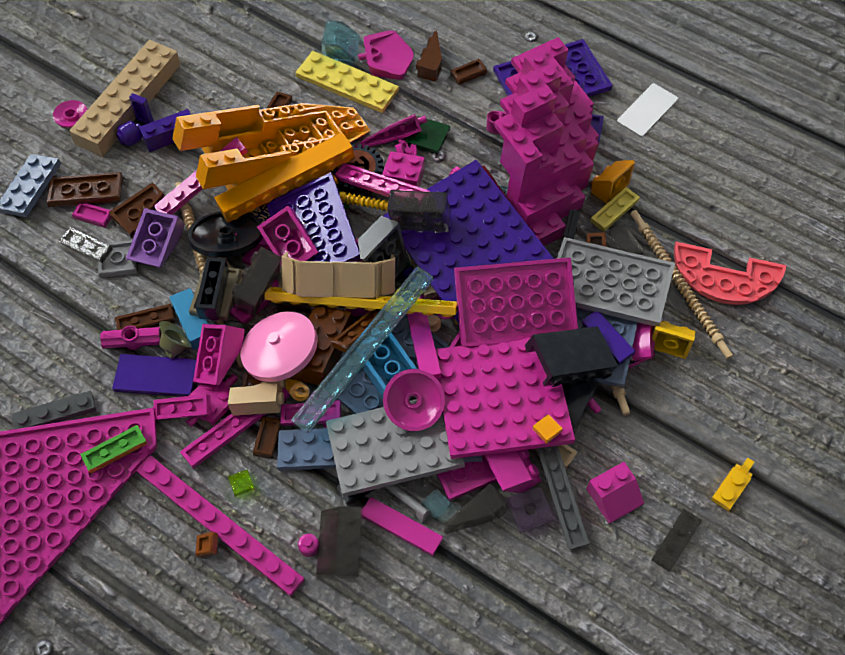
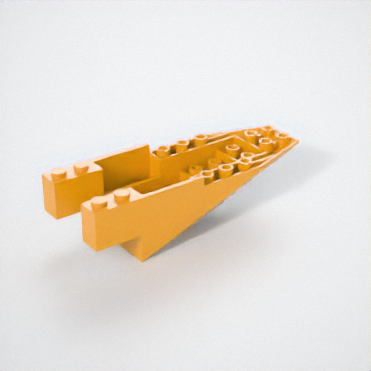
[172,103,371,190]

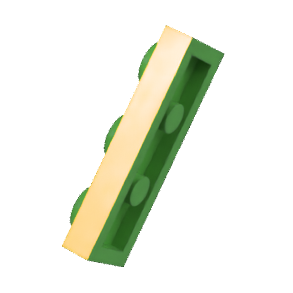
[80,425,147,474]

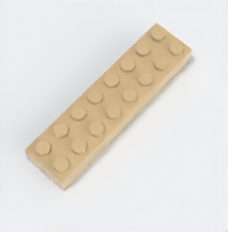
[69,39,181,157]

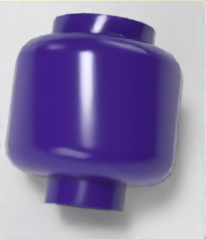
[116,121,142,146]

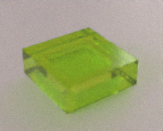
[228,469,255,497]

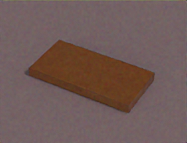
[47,172,123,207]

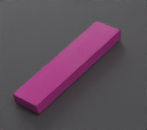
[360,497,443,557]

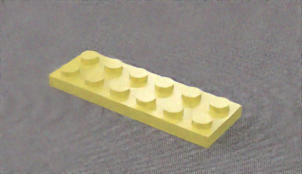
[295,51,399,113]

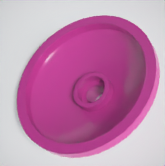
[383,369,445,431]

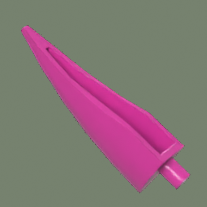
[354,114,428,148]

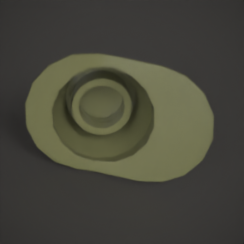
[159,321,191,358]

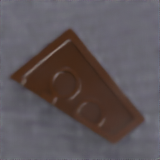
[109,182,164,238]

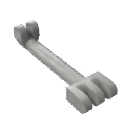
[376,484,431,523]

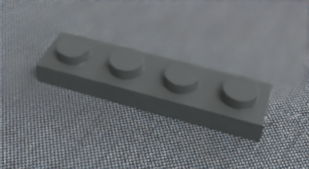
[11,390,96,429]

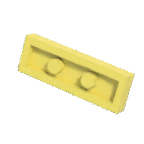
[590,187,640,232]

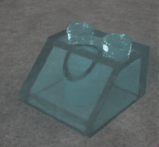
[321,20,360,62]

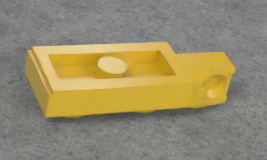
[711,458,755,512]

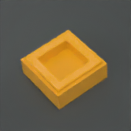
[532,414,563,444]

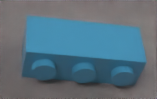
[169,288,212,350]

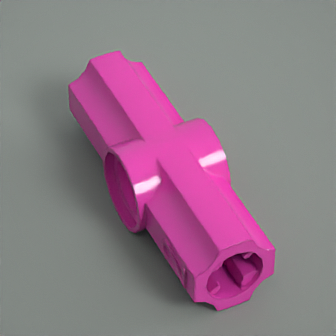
[100,326,162,350]

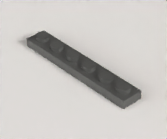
[537,446,589,551]

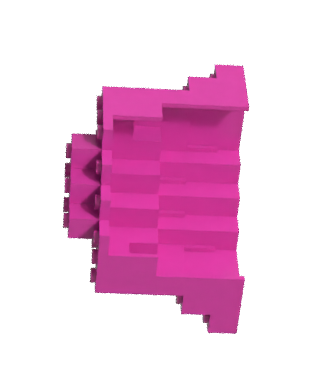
[494,37,599,246]

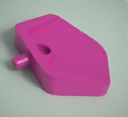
[358,30,413,80]

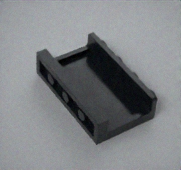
[525,326,618,387]

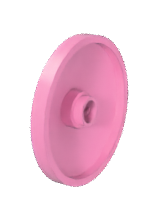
[241,312,318,382]

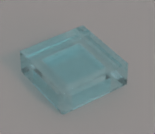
[422,489,451,519]

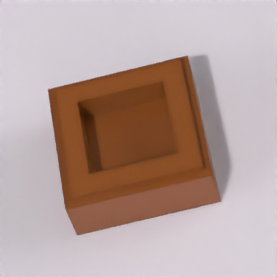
[195,532,218,558]

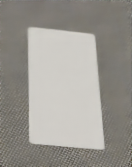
[617,83,678,136]

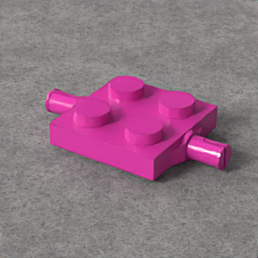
[185,374,238,427]

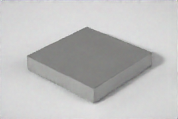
[98,240,137,278]

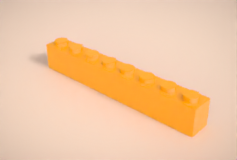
[214,133,355,223]

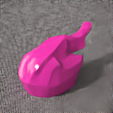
[395,138,417,155]

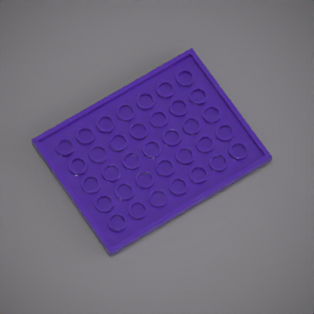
[383,160,554,325]

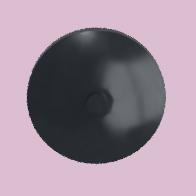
[188,211,263,258]

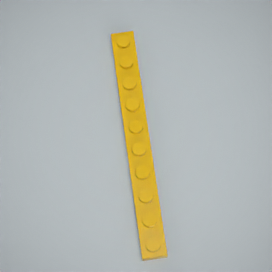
[265,287,458,317]

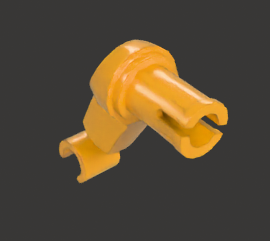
[285,378,310,401]

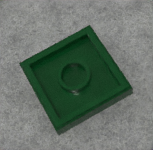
[406,116,450,155]

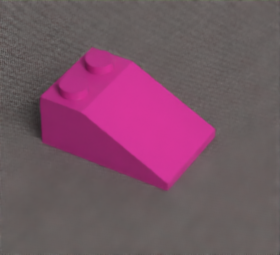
[257,206,319,265]
[193,324,245,385]

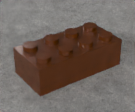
[290,305,354,387]

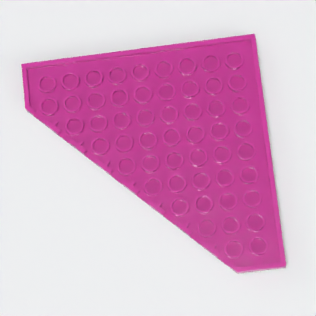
[0,408,158,624]

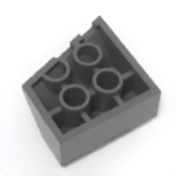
[358,216,409,278]

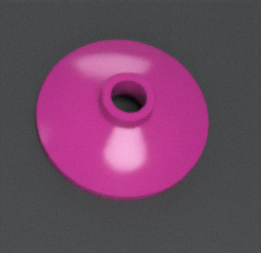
[53,100,87,128]

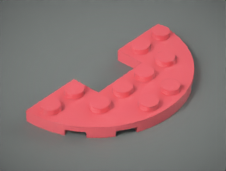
[674,242,787,305]

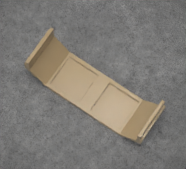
[282,252,395,298]

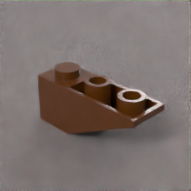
[415,31,442,82]

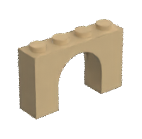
[228,350,286,416]

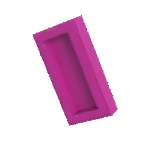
[72,203,111,228]

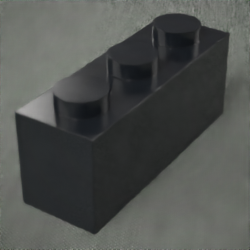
[195,257,229,321]

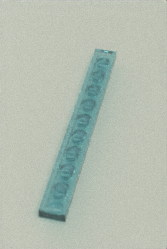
[291,266,434,434]

